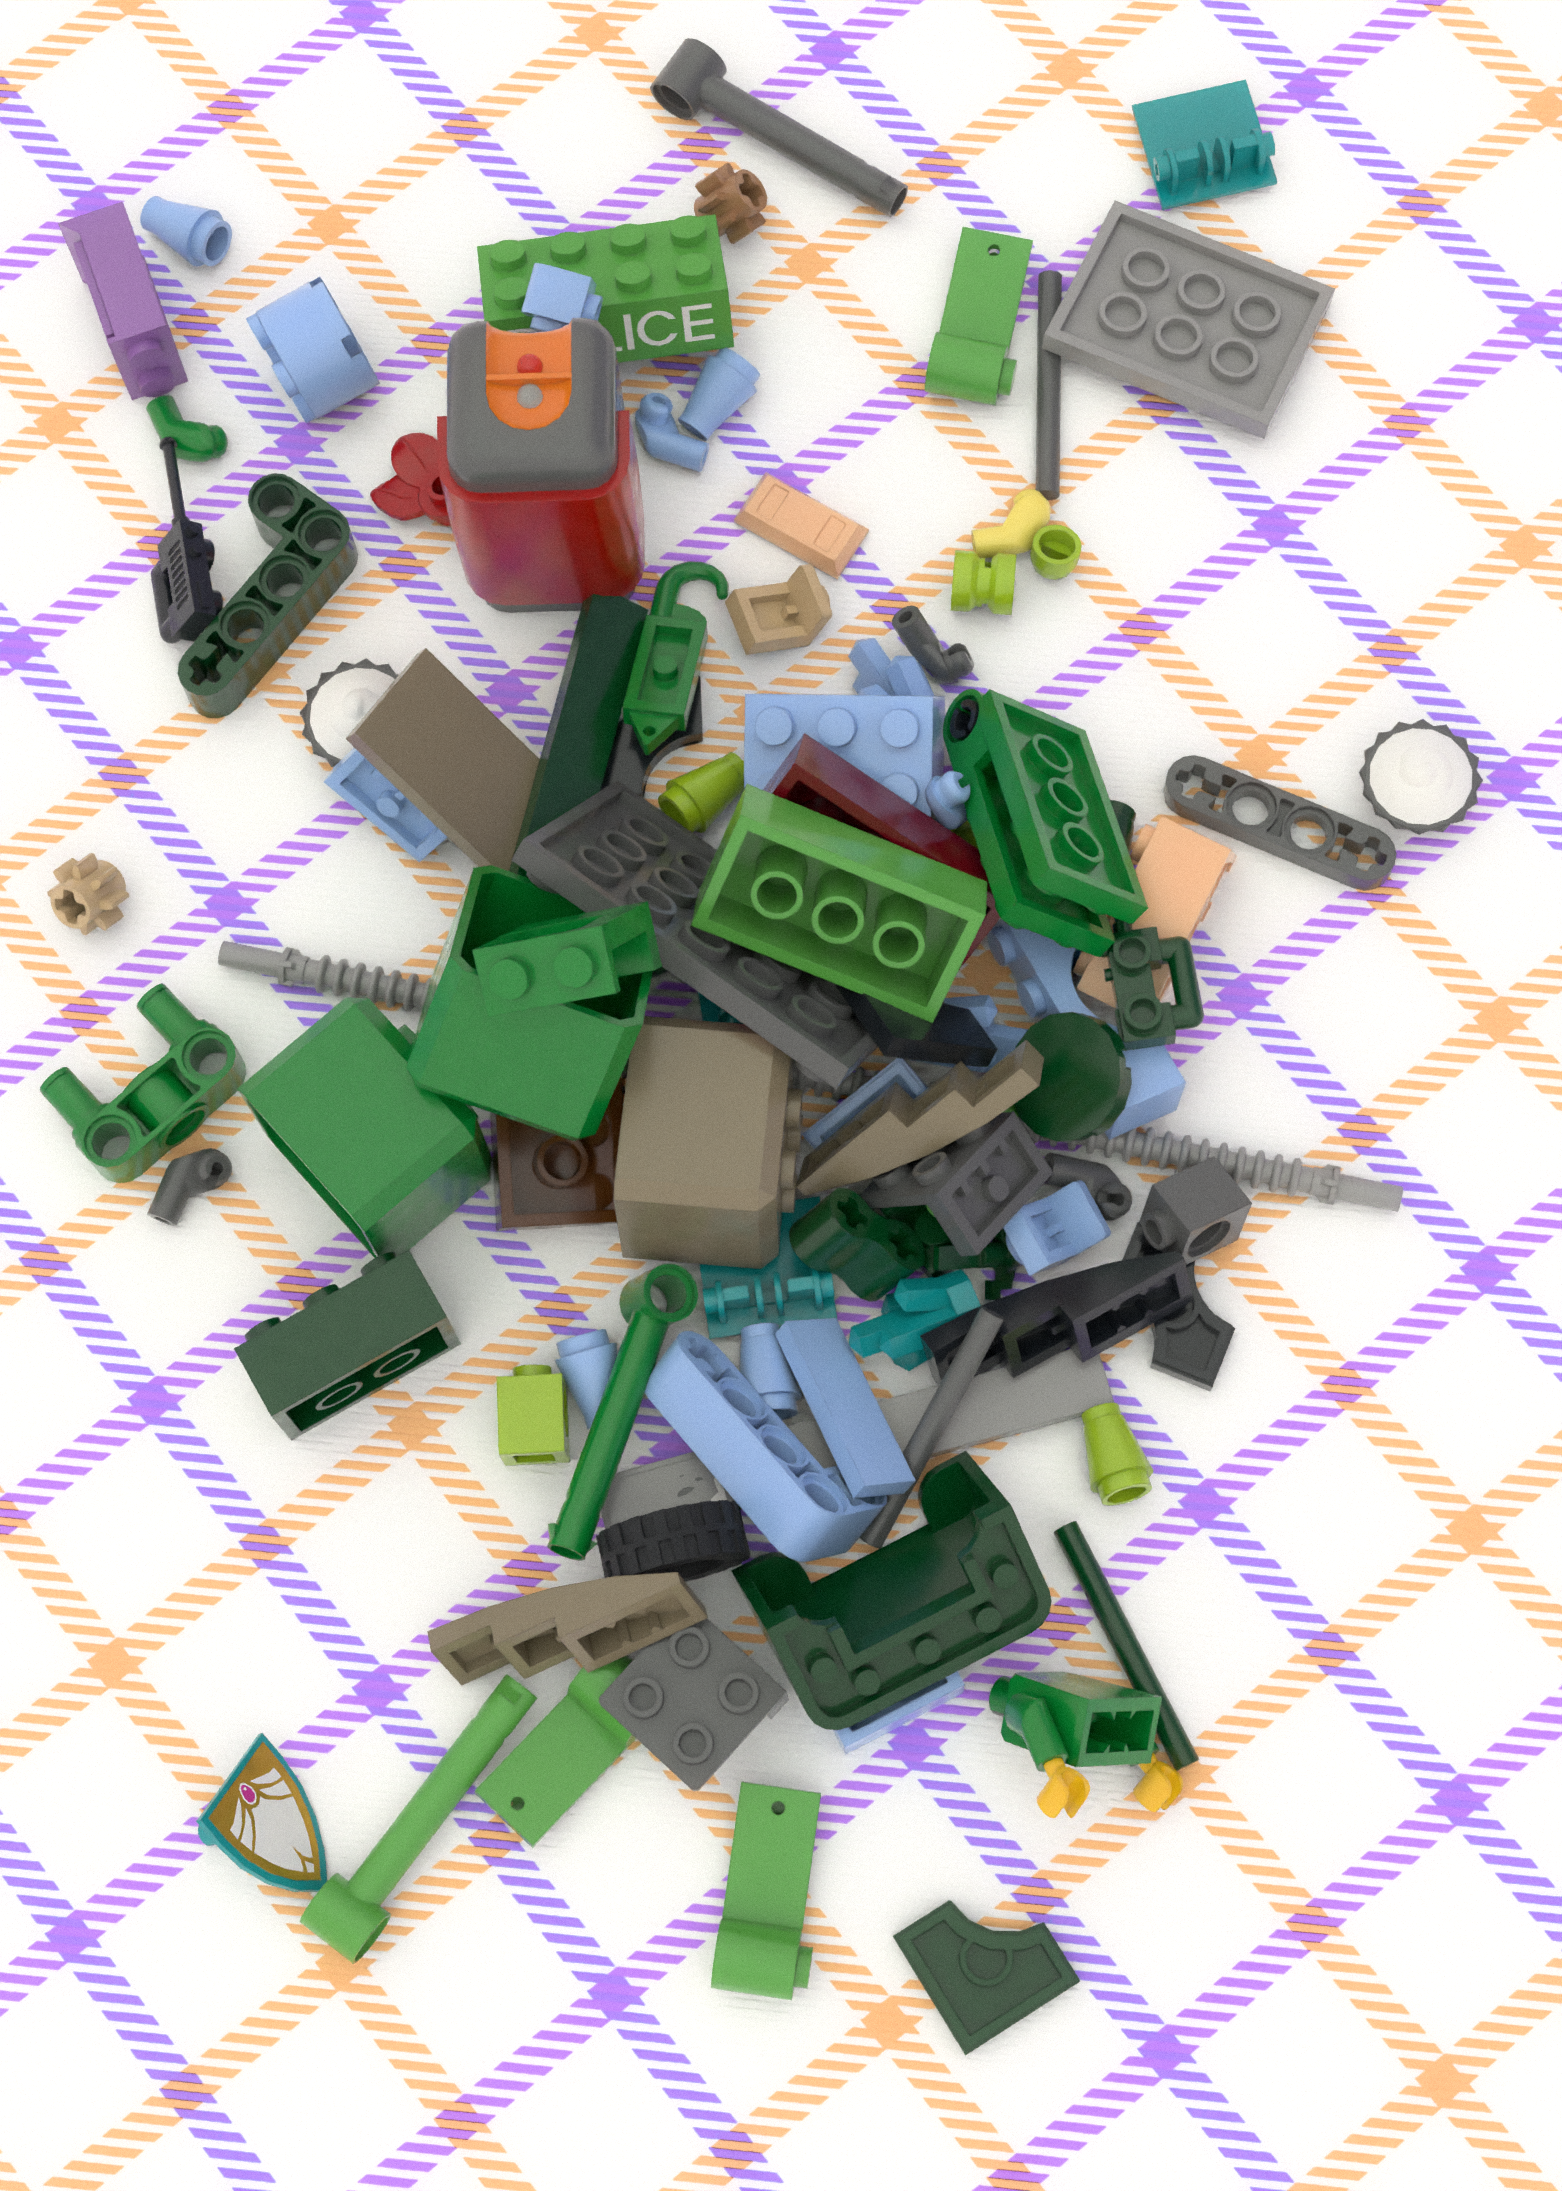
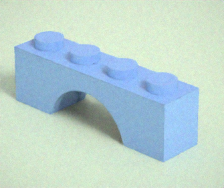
[987,919,1186,1140]

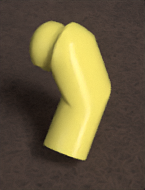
[971,489,1051,559]

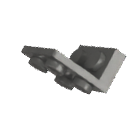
[859,1111,1053,1256]
[599,1619,789,1791]

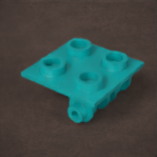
[1132,79,1277,210]
[699,1196,838,1340]

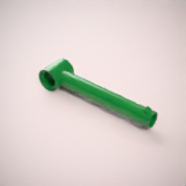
[547,1264,698,1561]

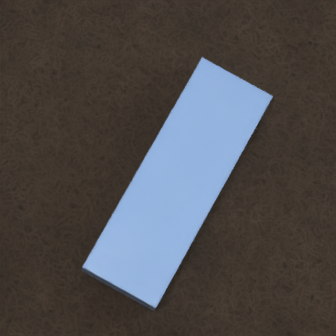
[775,1318,916,1499]

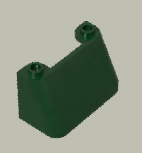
[731,1451,1052,1730]

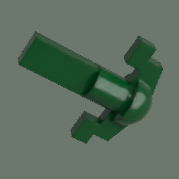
[933,1228,1020,1300]

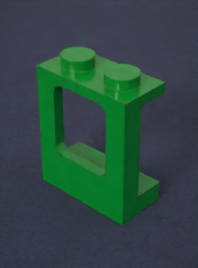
[472,901,662,1017]

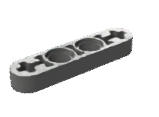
[1163,755,1397,891]

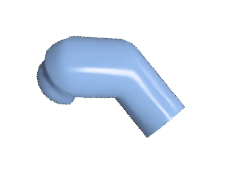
[635,393,709,472]
[925,771,970,830]

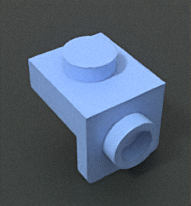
[1003,1180,1111,1276]

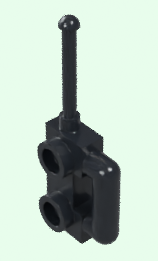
[151,437,223,644]

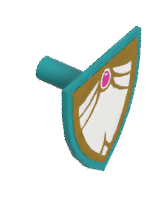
[196,1733,327,1892]

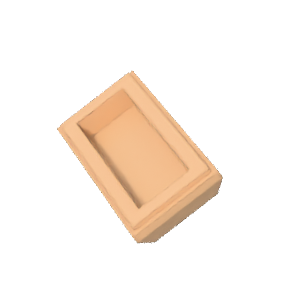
[734,472,869,580]

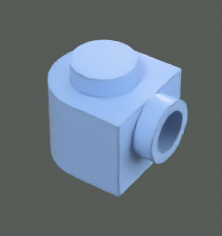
[521,263,603,331]

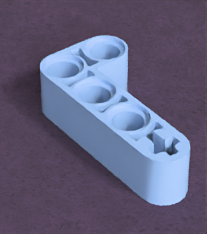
[645,1331,887,1562]

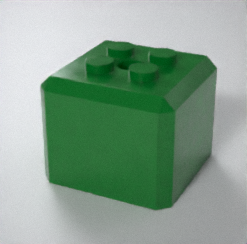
[406,865,653,1141]
[237,997,492,1258]

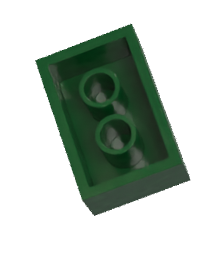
[234,1250,461,1441]

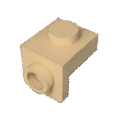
[725,564,832,655]

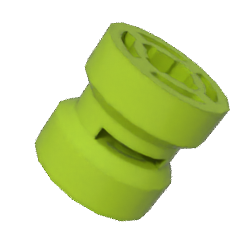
[950,550,1017,615]

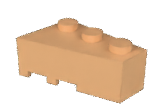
[1073,816,1237,1008]

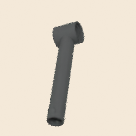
[650,38,908,218]

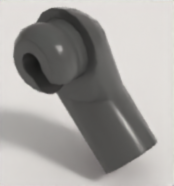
[892,606,974,684]
[147,1148,232,1226]
[1044,1152,1132,1221]

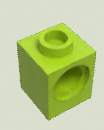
[496,1364,570,1466]

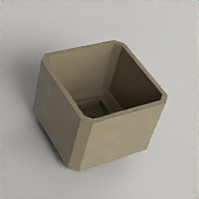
[614,1016,803,1269]

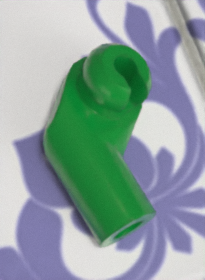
[146,395,228,462]

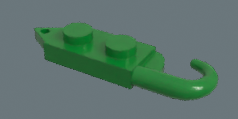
[623,561,729,755]

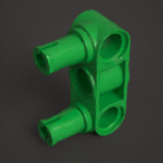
[40,983,246,1183]

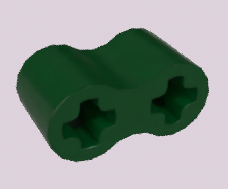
[789,1188,926,1302]

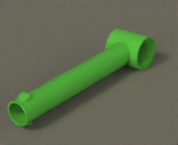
[300,1674,538,1964]

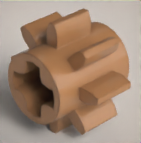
[694,163,767,244]

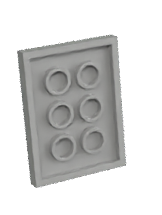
[1042,200,1335,439]

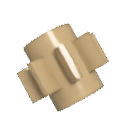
[47,853,130,935]

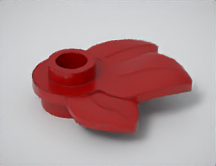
[370,433,451,526]

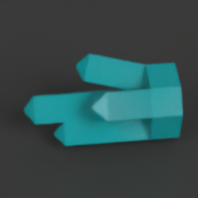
[849,1269,981,1371]

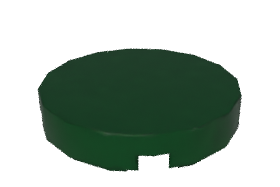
[1014,1012,1132,1143]

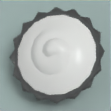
[299,658,398,767]
[1359,719,1483,835]

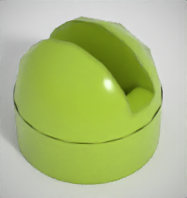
[1030,525,1082,580]

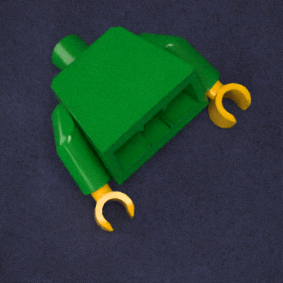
[989,1672,1183,1818]

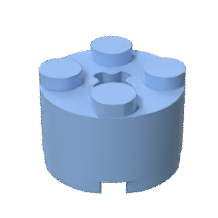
[246,276,380,423]

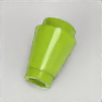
[658,752,744,833]
[1081,1403,1154,1506]

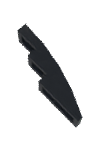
[920,1251,1193,1386]

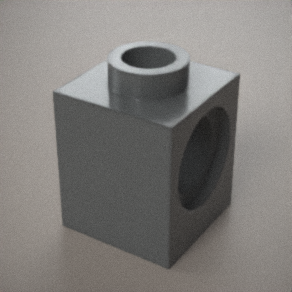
[1139,1156,1252,1265]

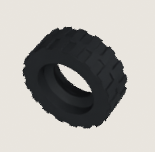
[596,1500,751,1582]

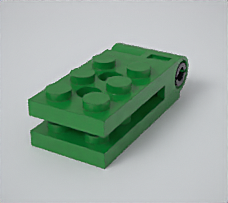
[943,689,1148,958]

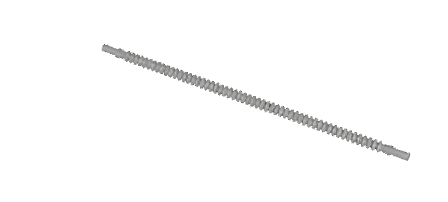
[218,941,1403,1212]

